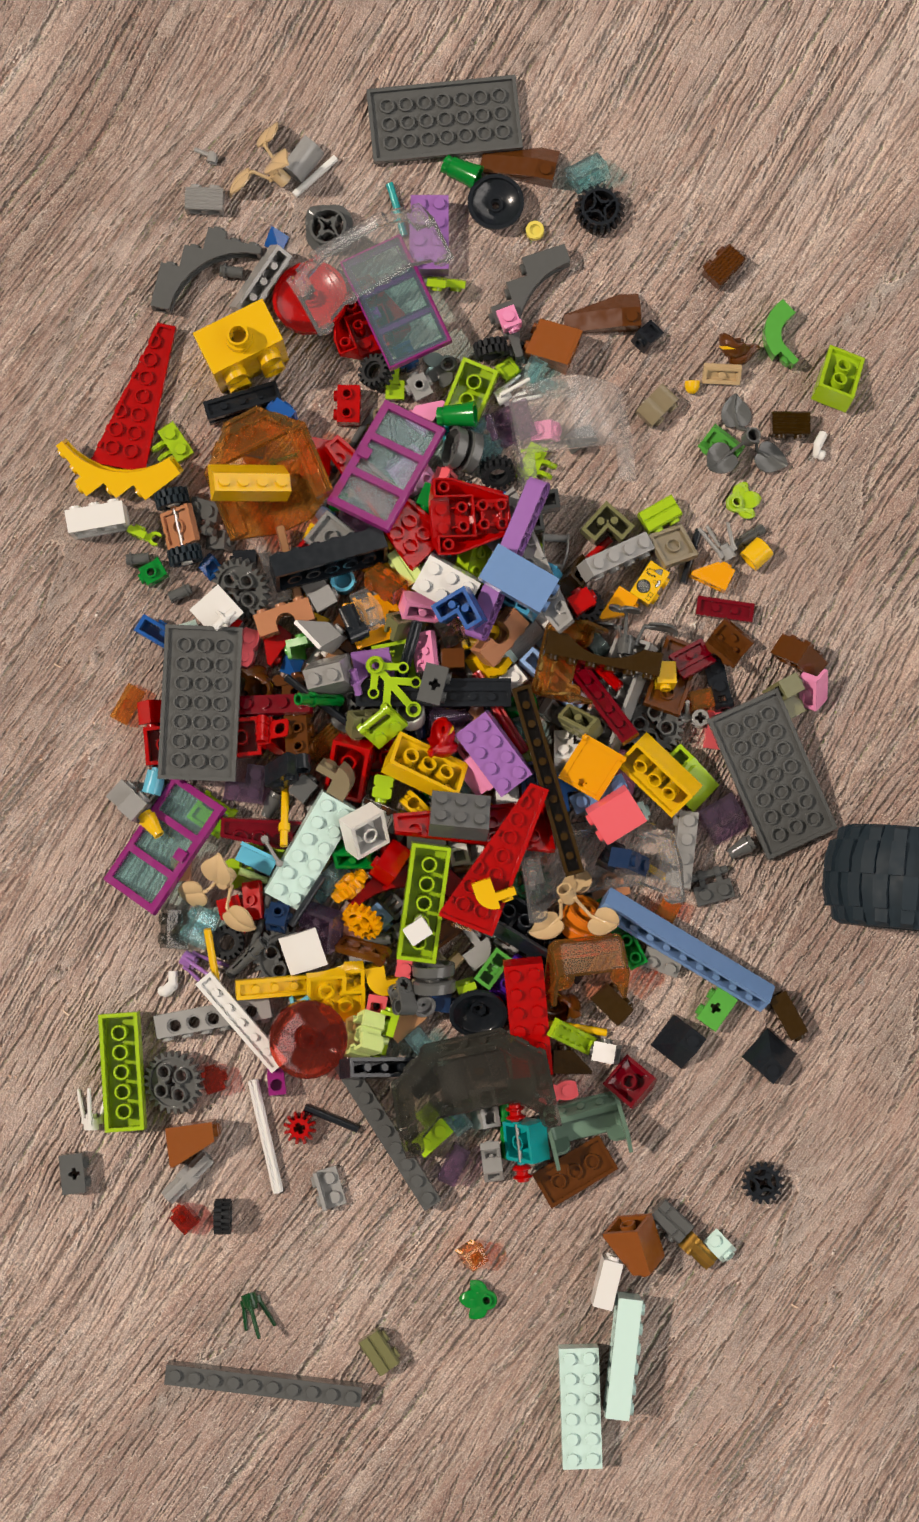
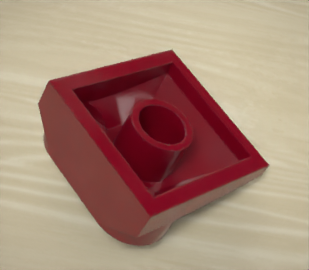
[603,1054,657,1109]

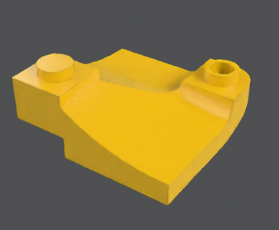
[306,961,365,1024]

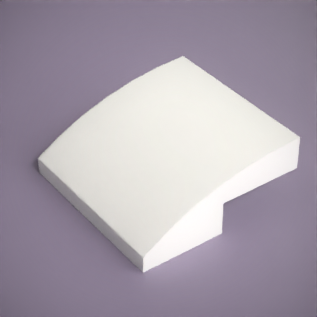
[278,927,328,975]

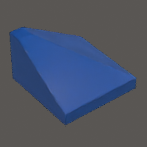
[264,226,289,249]
[198,553,221,581]
[280,653,304,676]

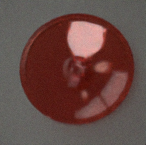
[268,1000,348,1079]

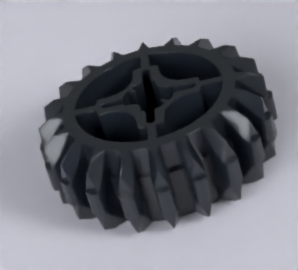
[574,183,625,235]

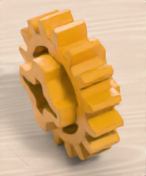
[331,869,369,903]
[341,902,384,940]

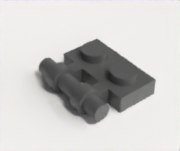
[191,496,224,536]
[691,865,735,907]

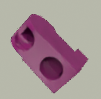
[267,1063,288,1097]

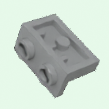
[311,1165,347,1211]

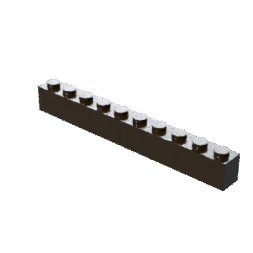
[512,684,585,877]

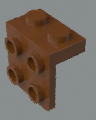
[705,617,755,668]

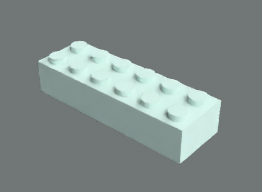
[264,788,356,910]
[603,1291,645,1421]
[558,1343,603,1470]

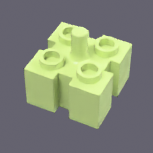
[342,1009,389,1057]

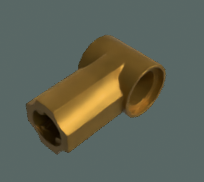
[678,1230,717,1270]

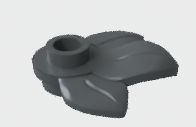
[423,352,457,388]

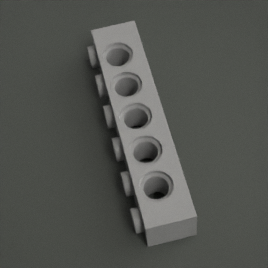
[153,998,274,1042]

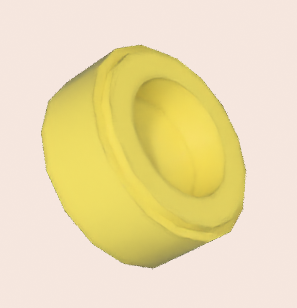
[526,221,544,241]

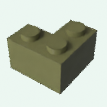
[580,501,635,545]
[762,672,806,719]

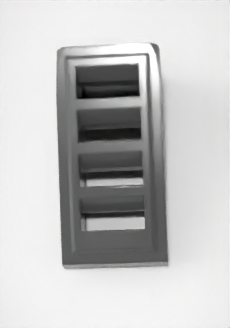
[372,890,403,923]

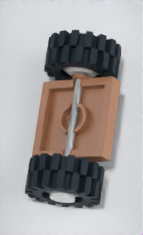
[154,486,204,568]

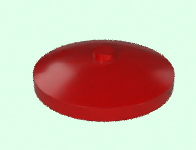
[272,261,348,335]

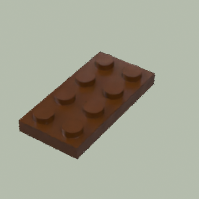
[643,635,694,718]
[532,1134,618,1209]

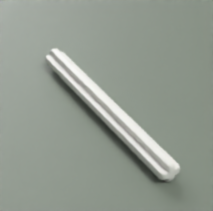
[248,1079,283,1194]

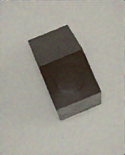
[558,554,586,598]
[552,1045,592,1074]

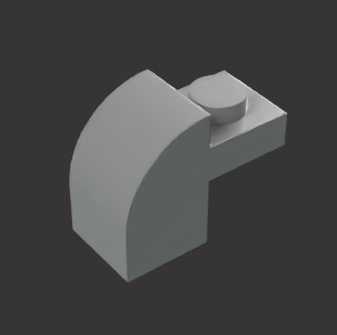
[462,927,491,971]
[480,1140,504,1182]

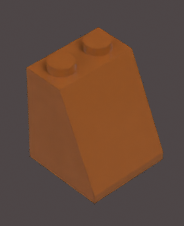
[523,318,583,375]
[165,1118,221,1168]
[602,1213,665,1277]

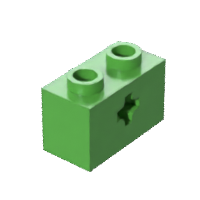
[474,947,512,990]
[695,986,738,1032]

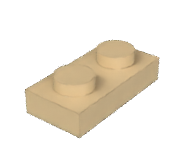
[702,363,742,385]

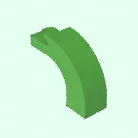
[762,299,799,370]

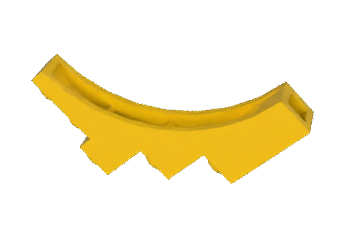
[56,439,184,500]

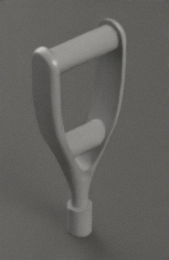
[542,532,570,573]

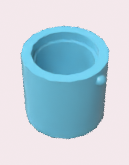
[329,572,357,595]

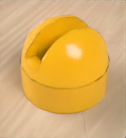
[685,380,700,394]

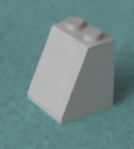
[302,653,354,694]

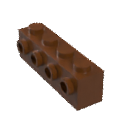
[282,682,316,761]

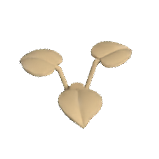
[229,122,291,199]
[177,853,257,932]
[529,869,620,940]

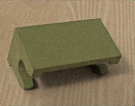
[384,611,426,642]

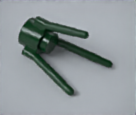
[240,1291,276,1339]

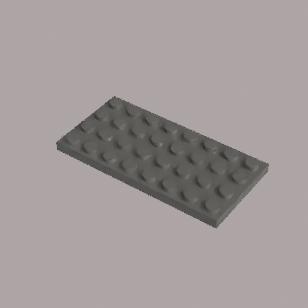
[366,75,523,164]
[157,624,243,782]
[706,688,838,860]

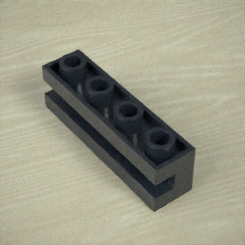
[203,380,282,425]

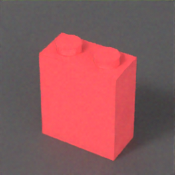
[585,784,647,845]

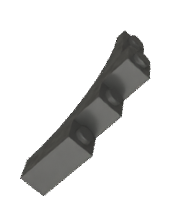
[150,226,263,315]
[488,244,571,362]

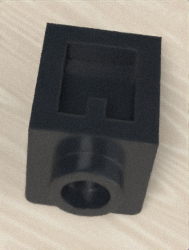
[631,320,664,354]
[596,841,626,873]

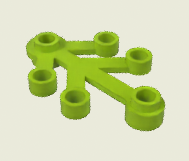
[366,656,421,718]

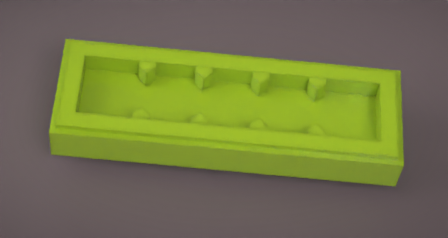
[547,1017,597,1055]

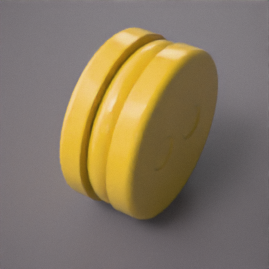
[398,790,430,812]

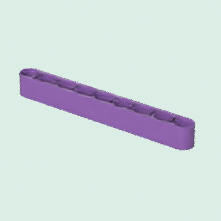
[465,477,550,641]

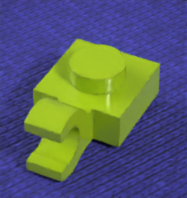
[385,368,405,401]
[126,524,162,547]

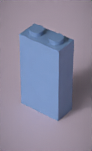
[478,543,560,615]

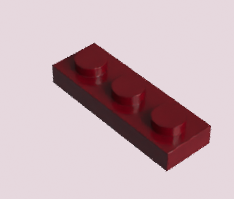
[695,595,755,623]

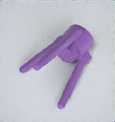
[179,950,230,982]

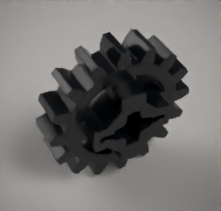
[741,1161,784,1204]

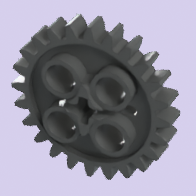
[212,557,271,619]
[627,698,684,753]
[253,926,309,978]
[144,1050,205,1114]

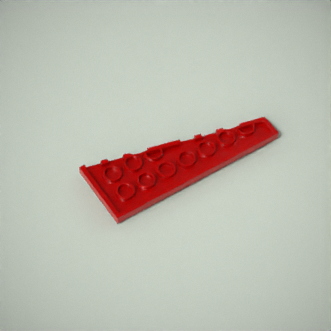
[91,323,177,469]
[324,434,436,571]
[438,783,549,936]
[392,803,556,853]

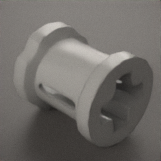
[690,709,709,728]

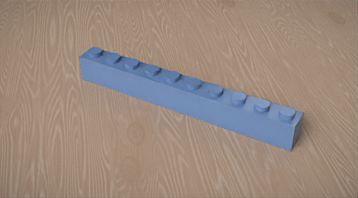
[598,887,775,1012]

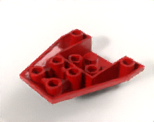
[334,276,412,360]
[428,478,511,556]

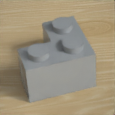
[301,579,339,614]
[106,779,152,823]

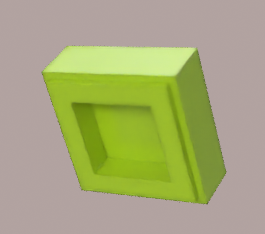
[495,356,521,383]

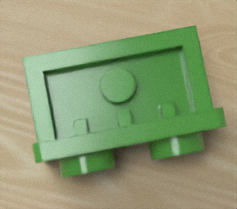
[698,424,745,457]
[285,633,315,660]

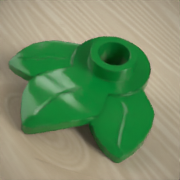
[459,1280,497,1319]

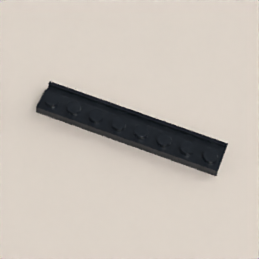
[356,678,511,707]

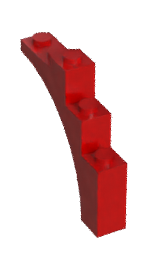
[347,861,461,907]

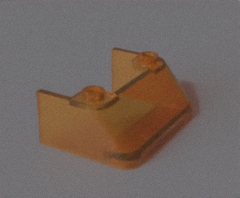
[532,620,609,704]
[544,933,630,1007]

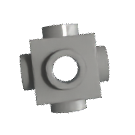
[404,371,433,402]

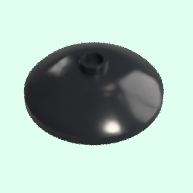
[468,174,524,230]
[449,990,508,1038]

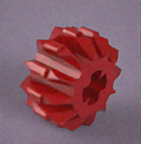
[284,1111,317,1144]

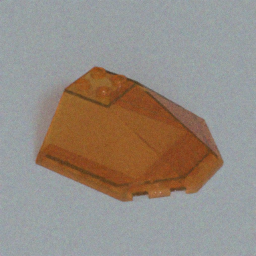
[204,406,334,541]

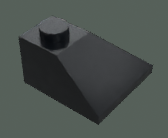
[650,1014,706,1069]
[741,1028,796,1084]

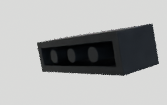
[339,1057,420,1079]

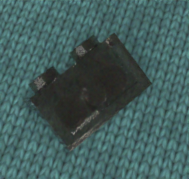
[434,617,471,648]
[158,909,190,949]

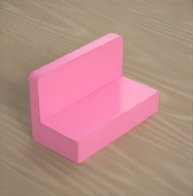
[799,669,828,712]
[462,755,494,795]

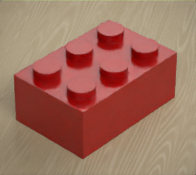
[324,733,375,803]

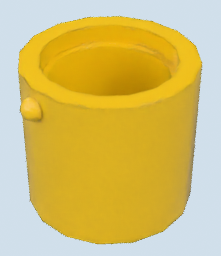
[740,537,774,571]

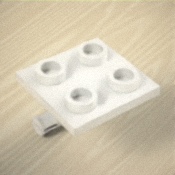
[190,585,244,631]

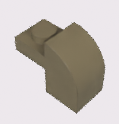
[316,758,355,802]

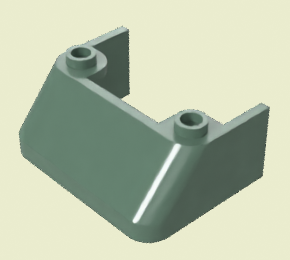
[543,1091,633,1171]

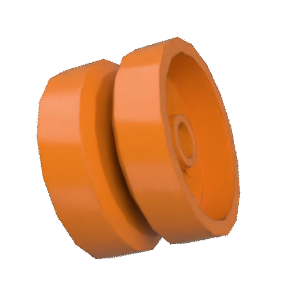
[561,895,599,944]

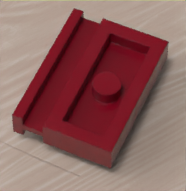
[668,638,716,680]

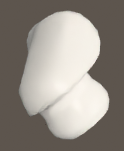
[813,431,827,460]
[306,648,328,665]
[158,971,178,997]

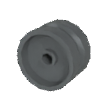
[441,426,484,474]
[412,960,456,996]

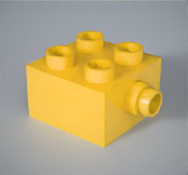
[193,299,289,393]

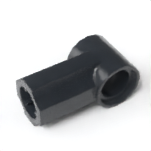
[338,603,370,644]

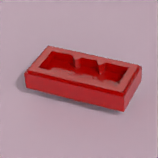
[242,880,264,921]

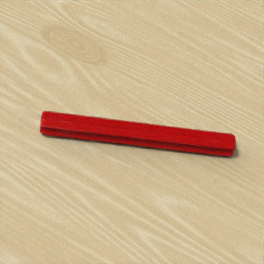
[472,670,529,754]

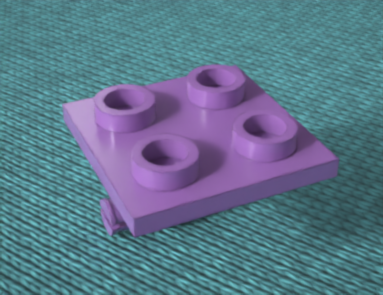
[349,647,396,696]

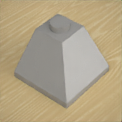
[294,620,347,654]

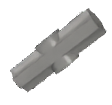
[161,1150,215,1204]

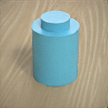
[142,767,165,796]

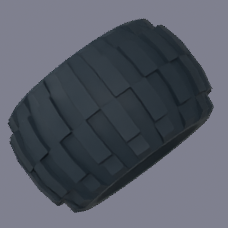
[822,824,919,931]

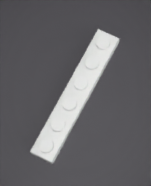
[195,971,287,1073]

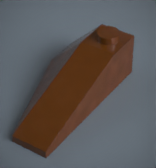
[480,147,560,188]
[564,294,642,334]

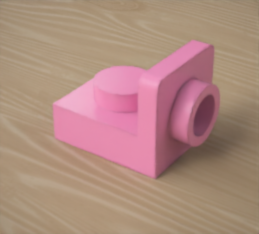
[496,304,522,334]

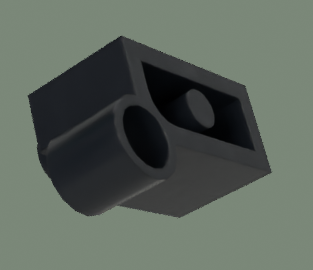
[265,752,311,791]

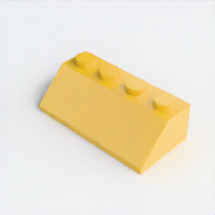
[208,464,292,501]
[381,731,468,796]
[620,732,703,818]

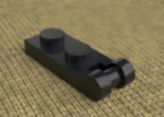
[704,657,734,712]

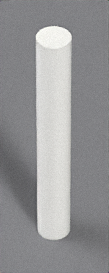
[292,155,338,198]

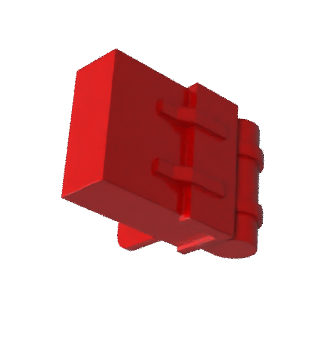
[255,714,289,755]

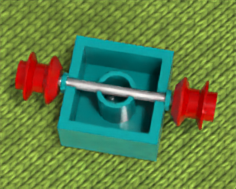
[502,1103,550,1183]

